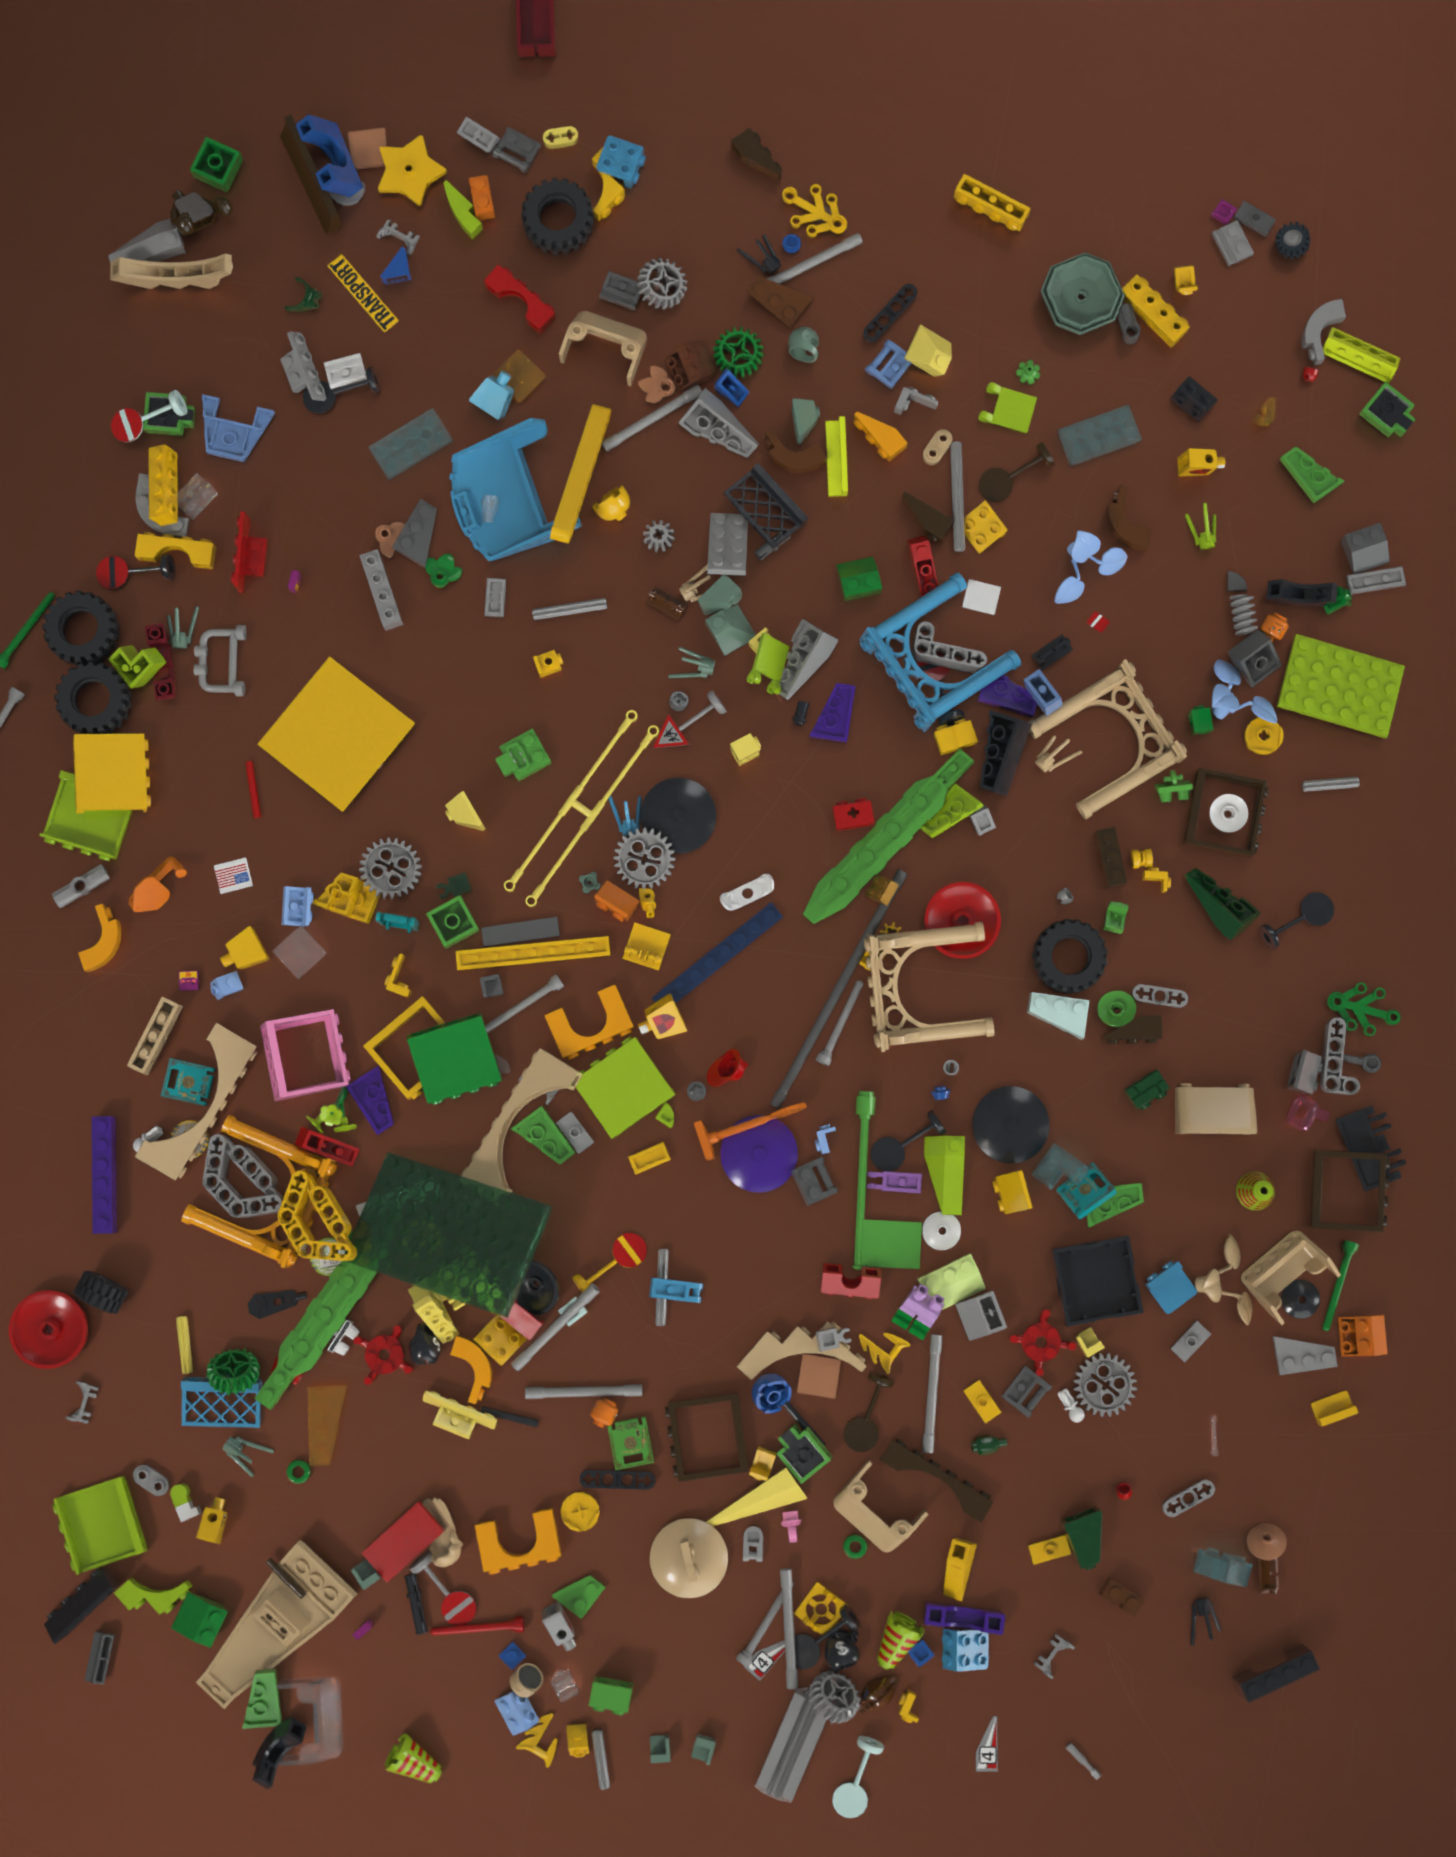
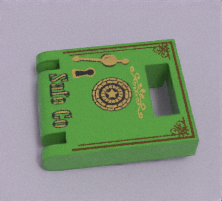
[608,1416,654,1470]

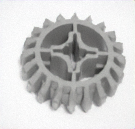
[637,258,687,309]
[808,1670,861,1724]

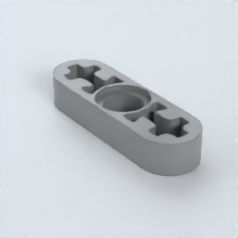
[1131,984,1188,1008]
[1162,1479,1215,1517]

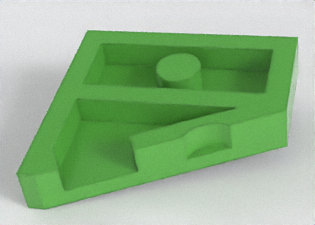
[552,1575,606,1619]

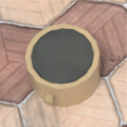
[510,1663,543,1698]

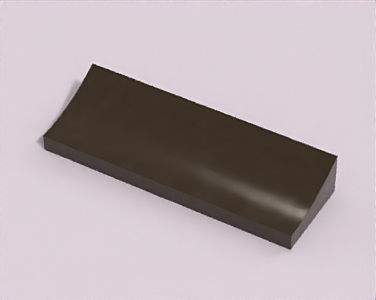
[280,115,343,234]

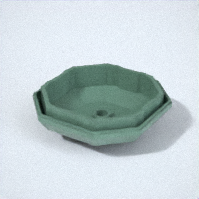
[1040,252,1125,335]

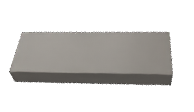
[1346,566,1406,595]

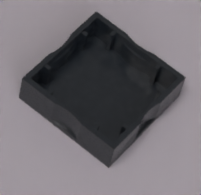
[1050,1236,1144,1327]

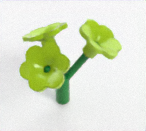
[305,1087,357,1134]

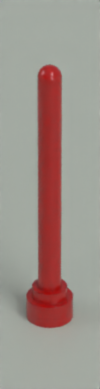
[430,1616,524,1636]

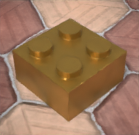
[865,875,899,906]

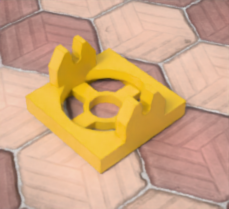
[794,1582,849,1635]

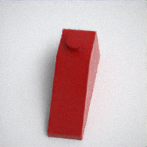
[295,1126,360,1167]

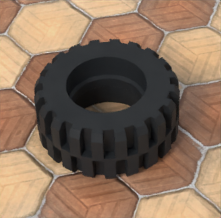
[521,178,594,255]
[42,591,120,666]
[54,661,132,734]
[1032,919,1108,994]

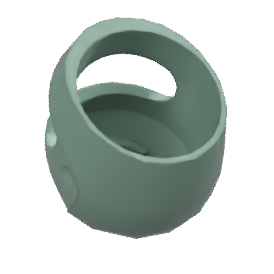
[788,326,819,363]

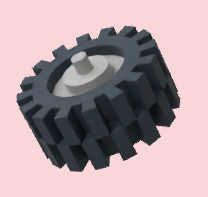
[1276,222,1310,259]

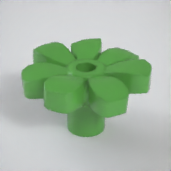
[1016,360,1040,385]

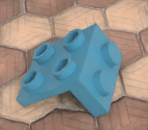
[596,136,646,189]
[1144,1260,1197,1314]
[942,1628,989,1672]

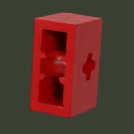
[832,798,875,831]

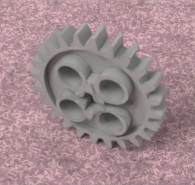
[613,827,676,889]
[359,837,422,900]
[1073,1353,1137,1417]

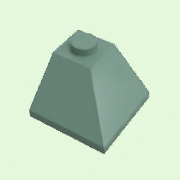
[791,398,820,446]
[697,575,743,616]
[705,605,756,656]

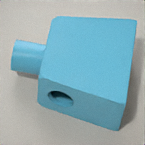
[469,371,514,420]

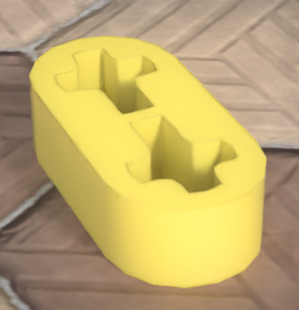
[543,126,578,149]

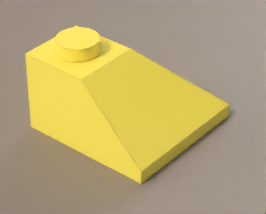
[904,325,952,377]
[445,791,485,831]

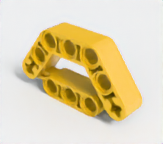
[277,1171,357,1261]

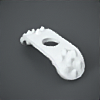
[720,873,774,911]

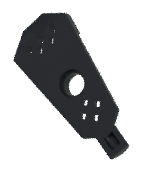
[247,1290,307,1319]

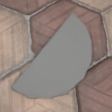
[329,182,365,206]

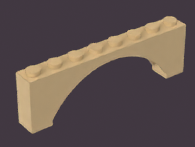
[135,1023,258,1180]
[460,1049,583,1207]

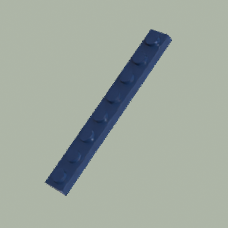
[652,902,783,1004]

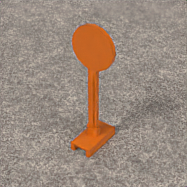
[694,1103,807,1161]

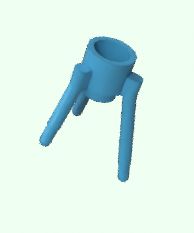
[608,795,642,836]

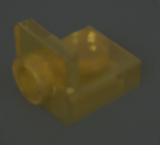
[1253,397,1276,426]

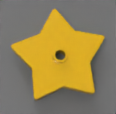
[378,135,447,206]

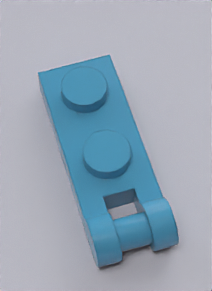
[649,1277,703,1303]

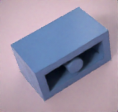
[1024,669,1062,716]

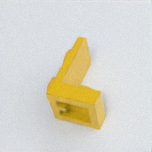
[385,953,412,998]

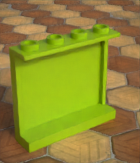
[39,770,132,862]
[576,1036,676,1139]
[53,1475,148,1575]

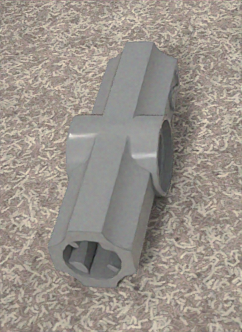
[52,864,111,908]

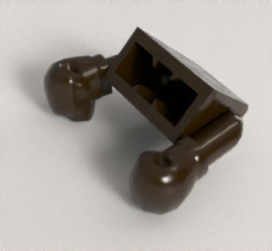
[170,190,233,237]

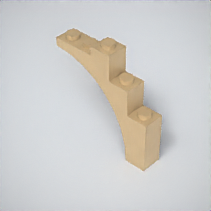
[110,254,233,289]
[737,1321,867,1380]

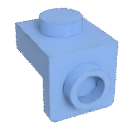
[210,971,244,1000]
[814,1124,836,1154]

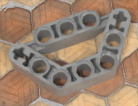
[203,1134,284,1218]

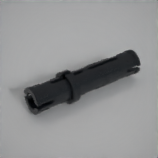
[404,1573,428,1635]

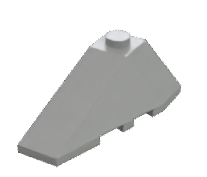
[678,388,759,458]
[779,619,838,700]

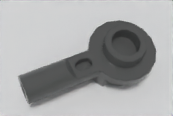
[1343,1054,1381,1073]

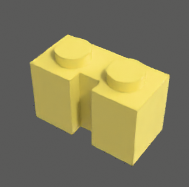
[730,733,761,766]

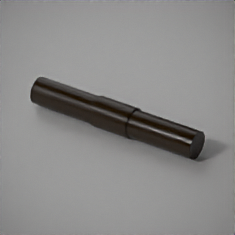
[265,1558,307,1599]

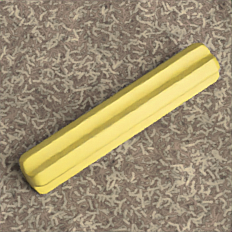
[176,1316,193,1374]

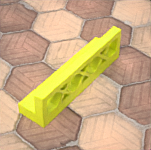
[1322,327,1401,384]
[825,416,848,497]

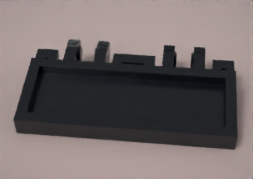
[1335,1105,1407,1192]

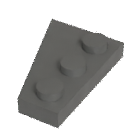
[392,499,437,568]

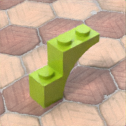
[114,1577,193,1615]

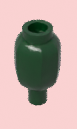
[971,1435,1007,1456]

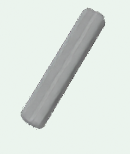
[1302,776,1359,792]
[592,1729,610,1790]

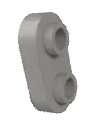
[133,1464,170,1496]

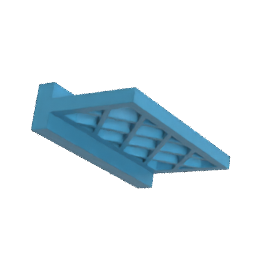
[181,1377,262,1428]

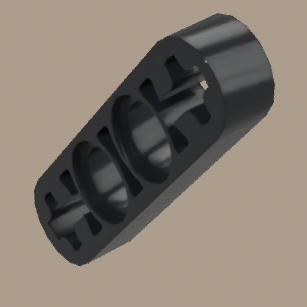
[863,284,917,344]
[579,1469,656,1490]

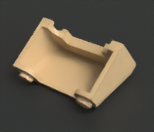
[1175,1083,1257,1135]

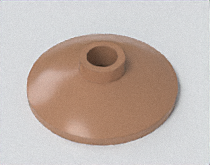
[1247,1523,1287,1560]

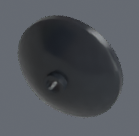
[505,1259,559,1315]

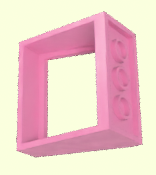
[260,1009,350,1101]

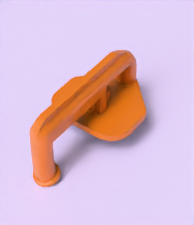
[128,856,187,912]

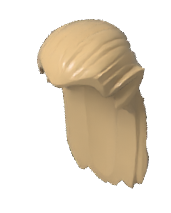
[423,1498,463,1567]

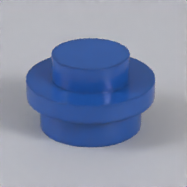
[782,234,801,253]
[931,1085,950,1100]

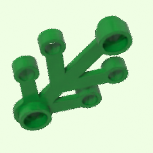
[1327,982,1401,1036]

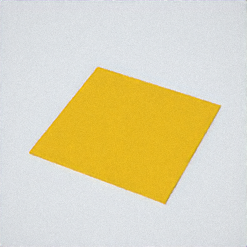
[257,656,415,812]

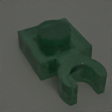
[436,872,472,899]

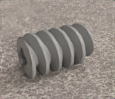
[1229,594,1258,636]

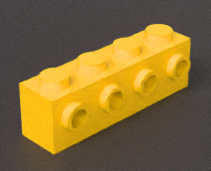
[954,174,1031,232]
[1122,275,1190,348]
[149,444,178,526]

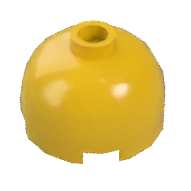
[592,485,630,521]

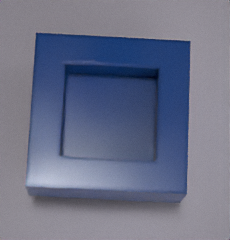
[908,1639,935,1668]
[499,1641,526,1670]

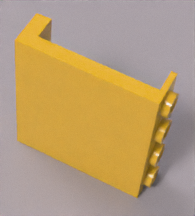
[73,734,151,814]

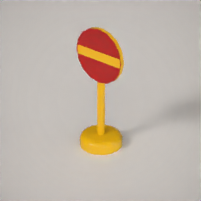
[572,1233,647,1293]

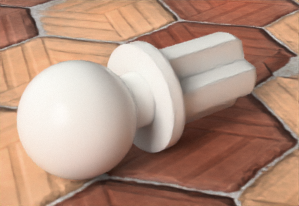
[133,1126,163,1152]
[1058,1388,1085,1422]

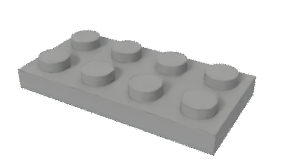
[707,513,748,575]

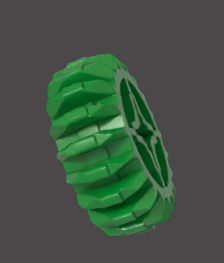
[713,326,764,378]
[206,1348,260,1396]

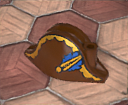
[858,1674,899,1713]

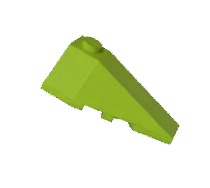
[924,1136,965,1215]

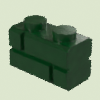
[1123,1069,1170,1111]

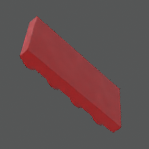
[362,1501,445,1583]

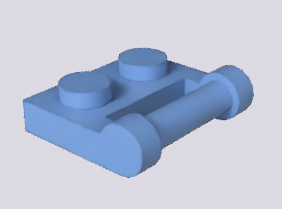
[865,340,912,389]

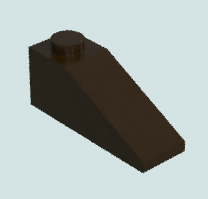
[902,492,954,544]

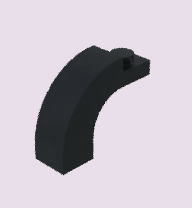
[1267,579,1338,607]
[252,1717,307,1789]

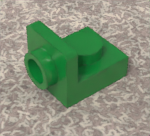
[1324,586,1352,614]

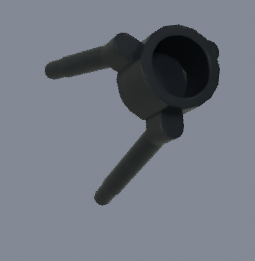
[737,234,782,275]
[1190,1598,1222,1646]

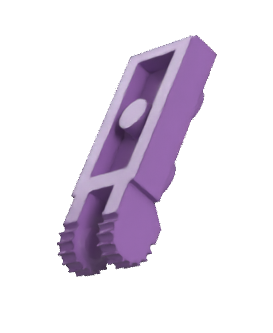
[867,1171,922,1193]

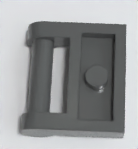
[492,127,541,174]
[791,1157,839,1206]
[1001,1365,1052,1418]

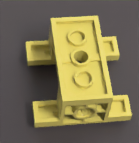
[408,1250,509,1344]

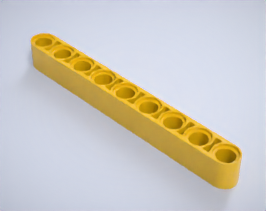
[550,404,611,544]

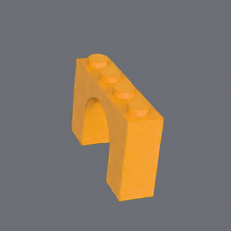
[544,985,634,1060]
[475,1508,562,1574]

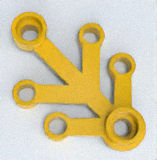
[782,184,847,238]

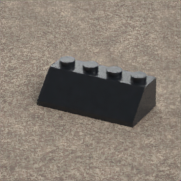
[44,1567,121,1644]

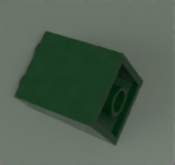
[1060,1506,1102,1571]

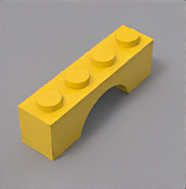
[135,532,216,569]

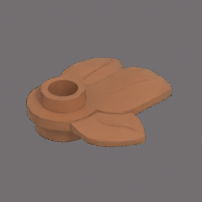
[638,366,675,403]
[375,522,405,558]

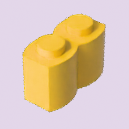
[933,719,978,756]

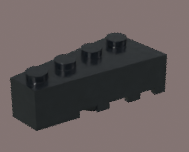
[980,710,1032,797]

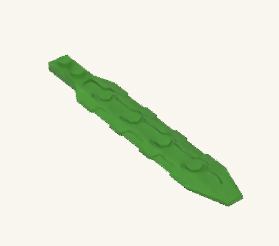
[803,749,974,924]
[254,1206,406,1410]

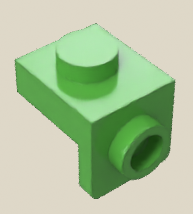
[1103,901,1129,934]

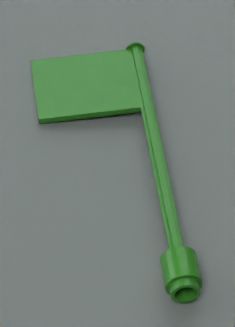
[852,1091,922,1270]

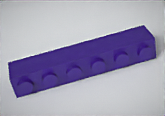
[92,1116,117,1234]

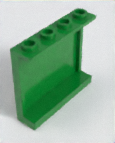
[406,1012,502,1105]

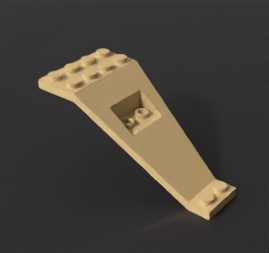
[196,1539,357,1709]

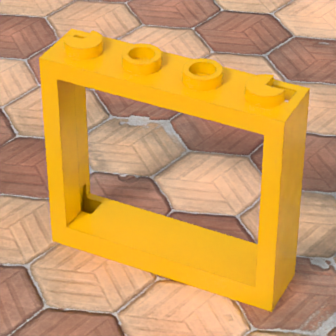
[363,996,445,1100]

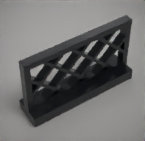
[723,463,808,549]

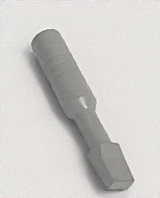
[1065,1742,1101,1780]

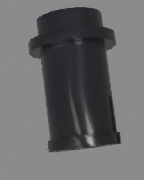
[792,701,810,727]

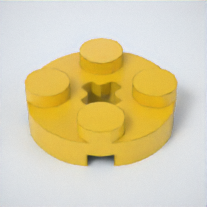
[1244,717,1284,755]

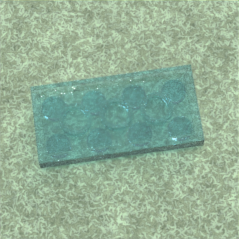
[1057,405,1142,466]
[368,408,453,480]

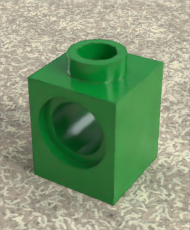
[1188,705,1214,735]

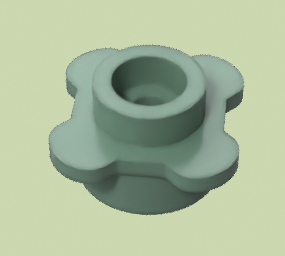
[579,872,601,894]

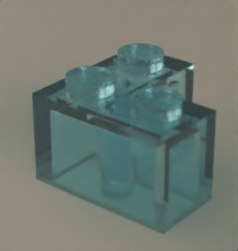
[1032,1143,1089,1190]
[1193,1547,1253,1587]

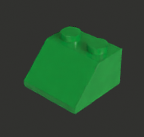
[836,556,882,601]
[171,1591,228,1648]

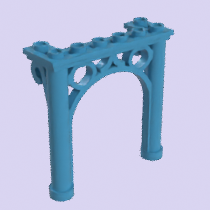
[859,572,1021,732]

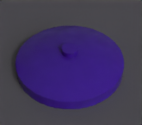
[721,1115,798,1192]

